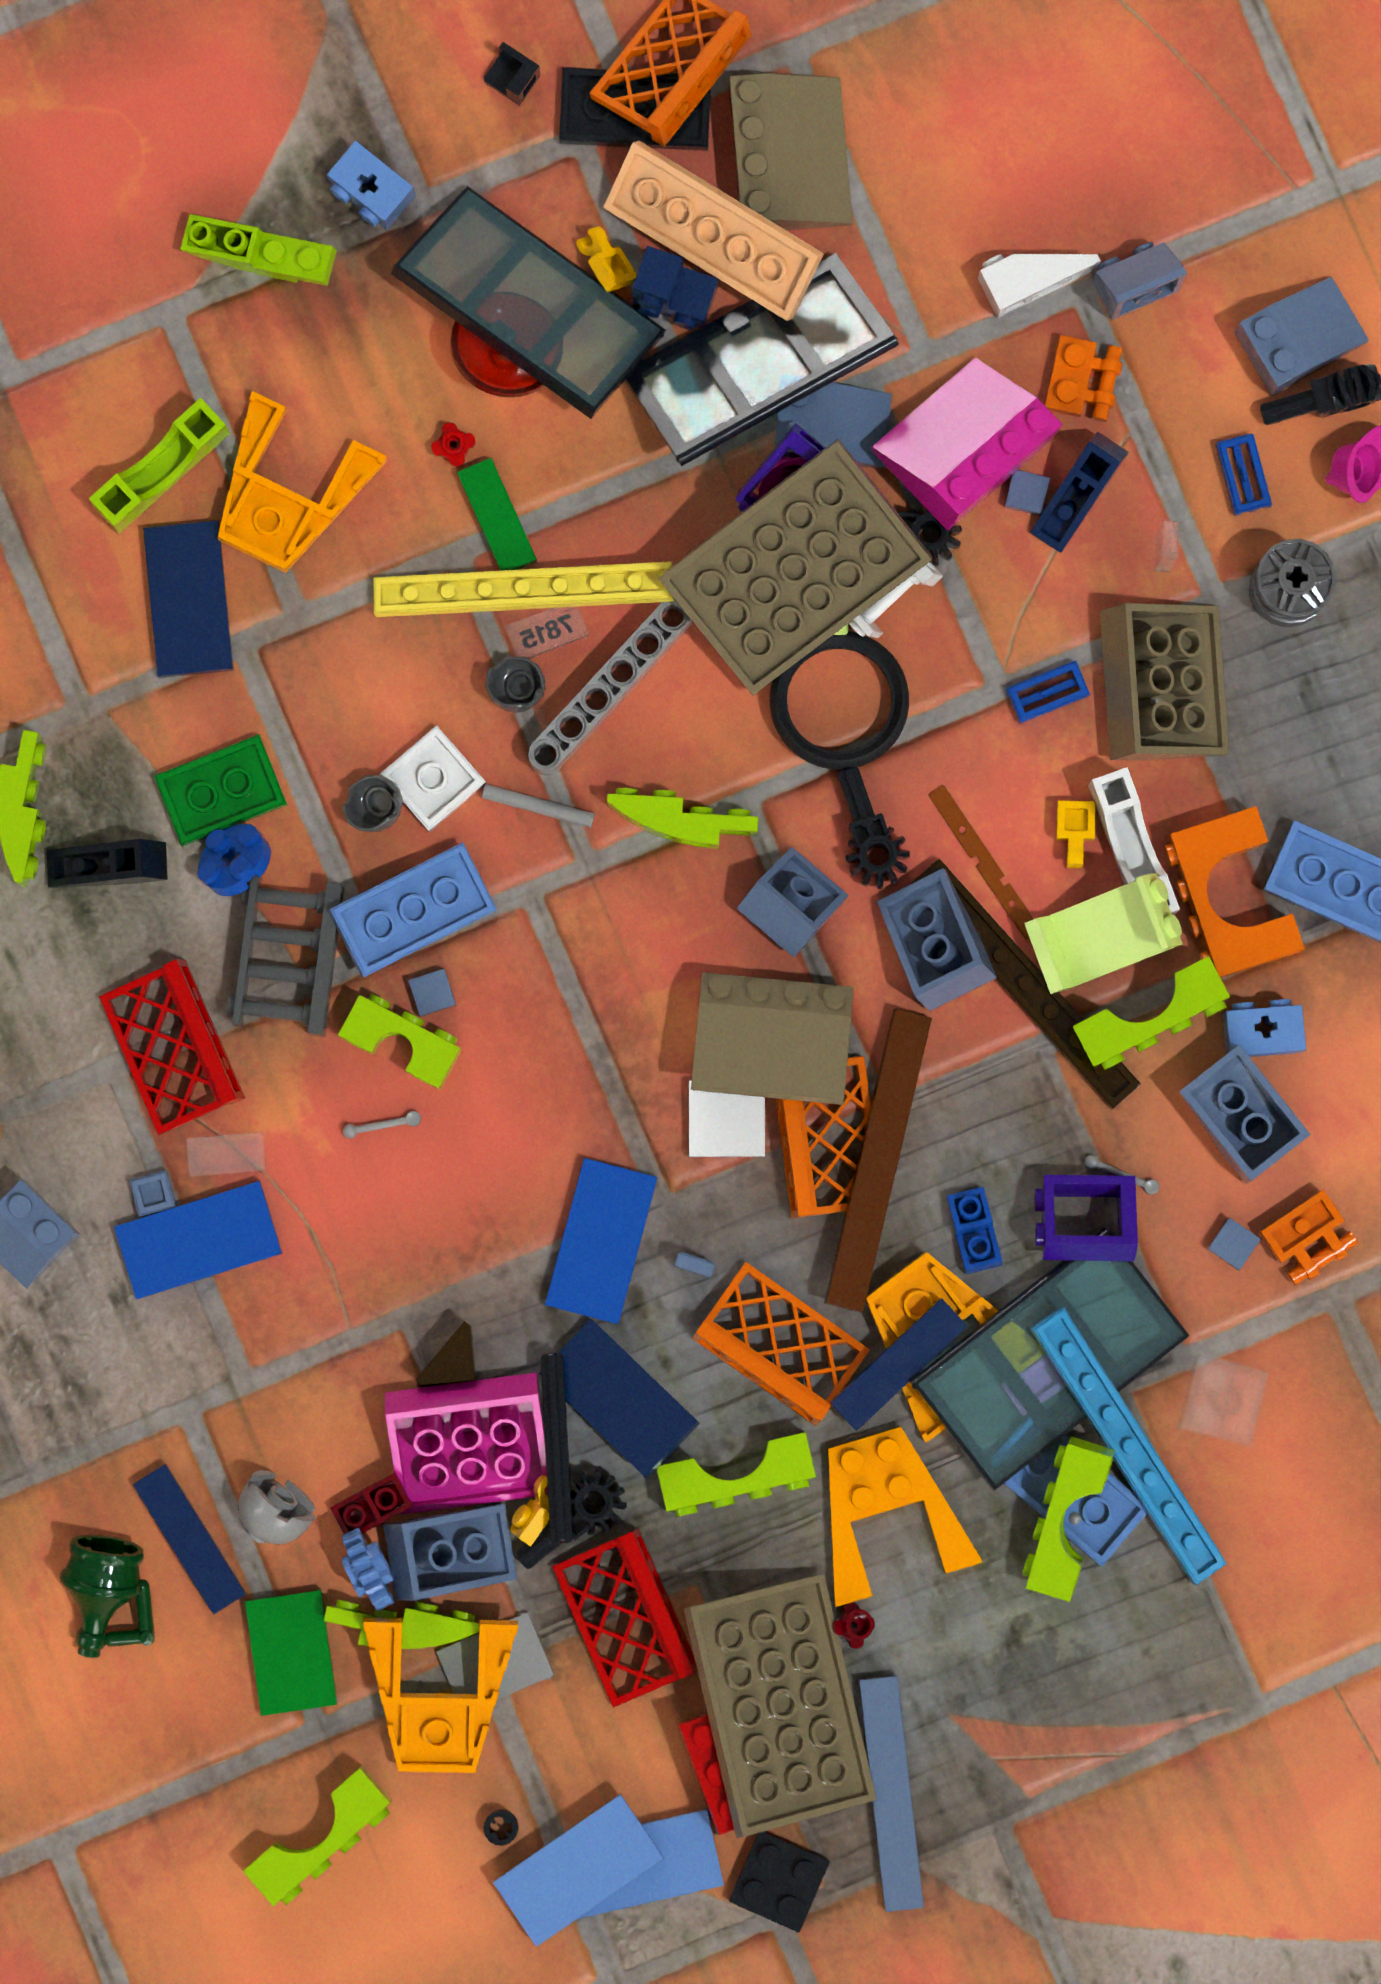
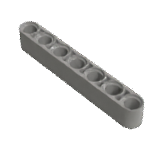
[528,599,694,776]

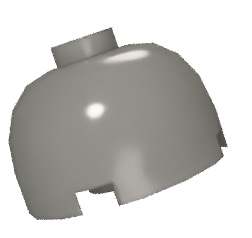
[238,1470,316,1544]

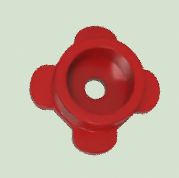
[431,422,476,467]

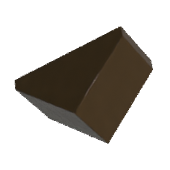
[416,1321,476,1385]

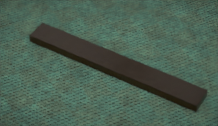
[910,858,1141,1110]

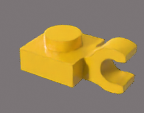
[576,226,637,292]
[1056,801,1095,869]
[509,1475,549,1547]

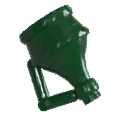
[60,1535,155,1658]

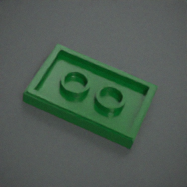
[154,734,287,847]
[245,1590,338,1716]

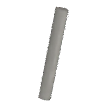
[482,784,595,828]

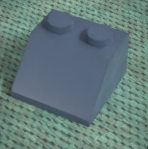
[1093,242,1187,320]
[737,847,849,957]
[0,1180,81,1289]

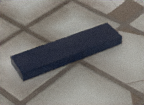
[829,1298,968,1431]
[133,1464,247,1615]

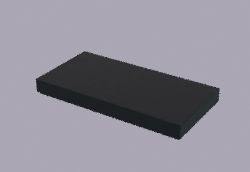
[559,68,711,151]

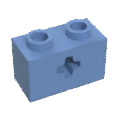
[327,140,415,230]
[1222,999,1306,1057]

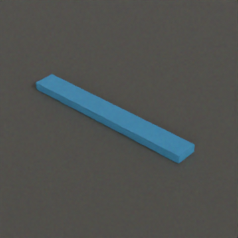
[1030,1307,1227,1585]

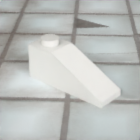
[978,254,1101,318]

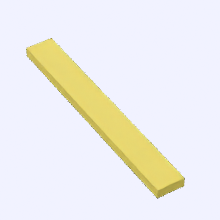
[374,561,674,617]

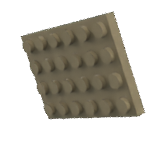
[658,438,932,695]
[683,1574,877,1838]

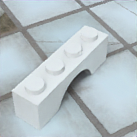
[1088,767,1180,915]

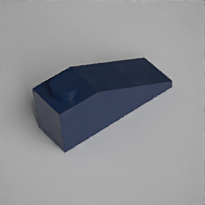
[1030,432,1129,553]

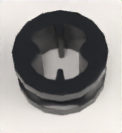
[484,1809,519,1846]

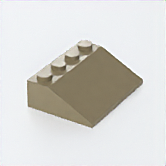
[729,73,853,230]
[1100,603,1229,760]
[691,972,854,1105]

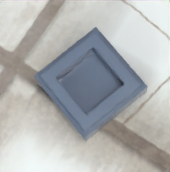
[1005,470,1050,516]
[408,969,456,1017]
[129,1171,177,1217]
[1207,1217,1261,1271]
[674,1252,715,1279]

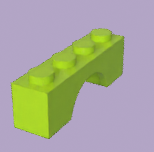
[89,398,230,534]
[1073,956,1230,1070]
[657,1432,816,1517]
[1022,1437,1116,1602]
[243,1766,392,1907]

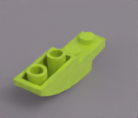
[180,214,337,286]
[0,730,47,887]
[607,788,758,849]
[324,1599,479,1649]

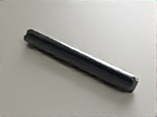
[541,1353,573,1544]

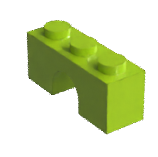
[338,993,462,1091]

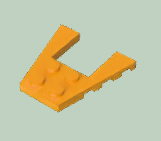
[218,391,387,573]
[866,1252,1045,1443]
[828,1427,982,1607]
[363,1618,518,1773]

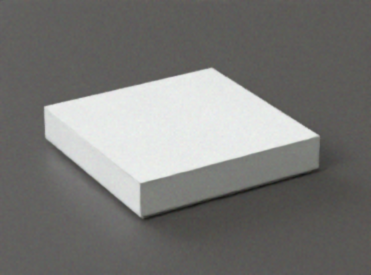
[380,725,486,832]
[689,1081,765,1157]

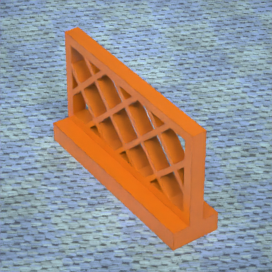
[590,0,752,147]
[775,1056,871,1219]
[692,1262,870,1427]

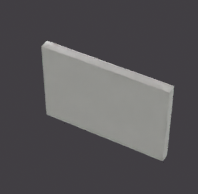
[436,1612,554,1700]

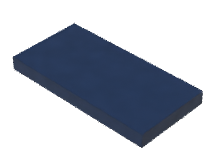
[143,520,234,678]
[538,1319,700,1479]

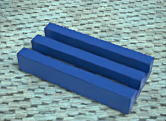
[1215,433,1272,516]
[1006,660,1090,724]

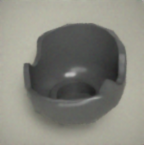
[485,656,546,713]
[342,775,403,832]

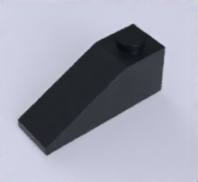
[47,839,168,888]

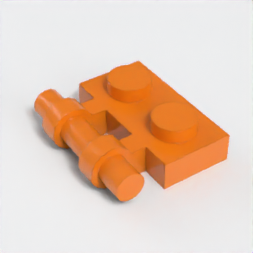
[1045,335,1123,422]
[1259,1189,1358,1286]

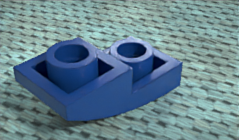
[947,1187,1003,1274]

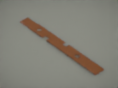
[929,785,1033,940]

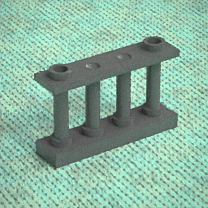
[227,875,344,1037]

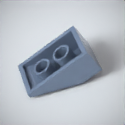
[1234,277,1369,396]
[775,377,891,469]
[877,868,997,1011]
[1179,1045,1311,1184]
[383,1504,517,1601]

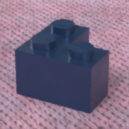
[633,246,719,330]

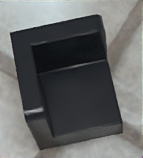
[484,42,540,106]

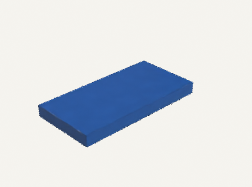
[545,1158,658,1325]
[114,1181,283,1300]

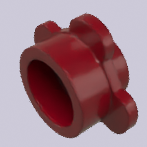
[832,1602,875,1649]

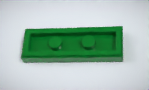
[457,458,537,571]

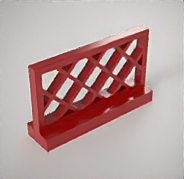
[99,959,245,1135]
[552,1528,698,1708]

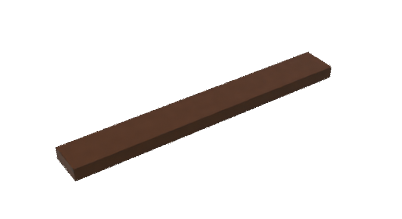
[824,1008,932,1313]

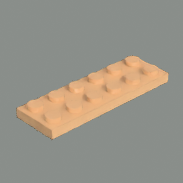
[603,141,824,321]

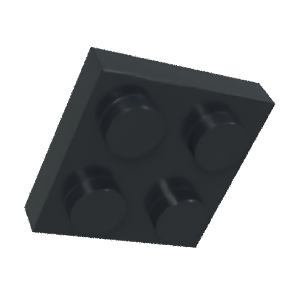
[729,1831,830,1933]

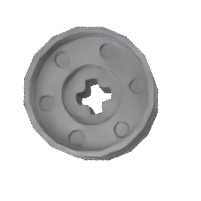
[1249,539,1336,628]

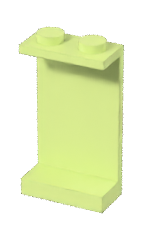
[1024,873,1183,994]

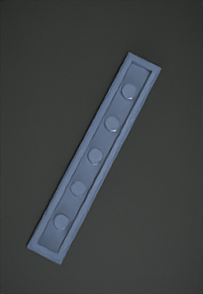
[859,1675,924,1912]

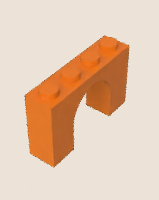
[1163,806,1305,979]

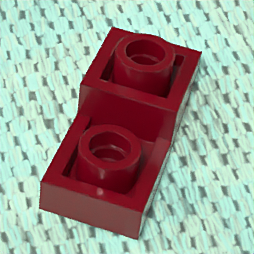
[330,1472,413,1534]

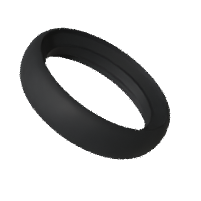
[770,631,909,770]

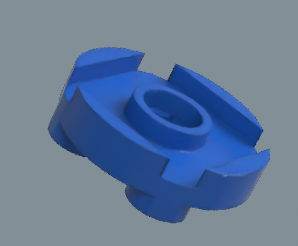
[197,824,271,896]

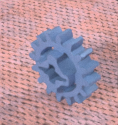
[341,1528,394,1610]

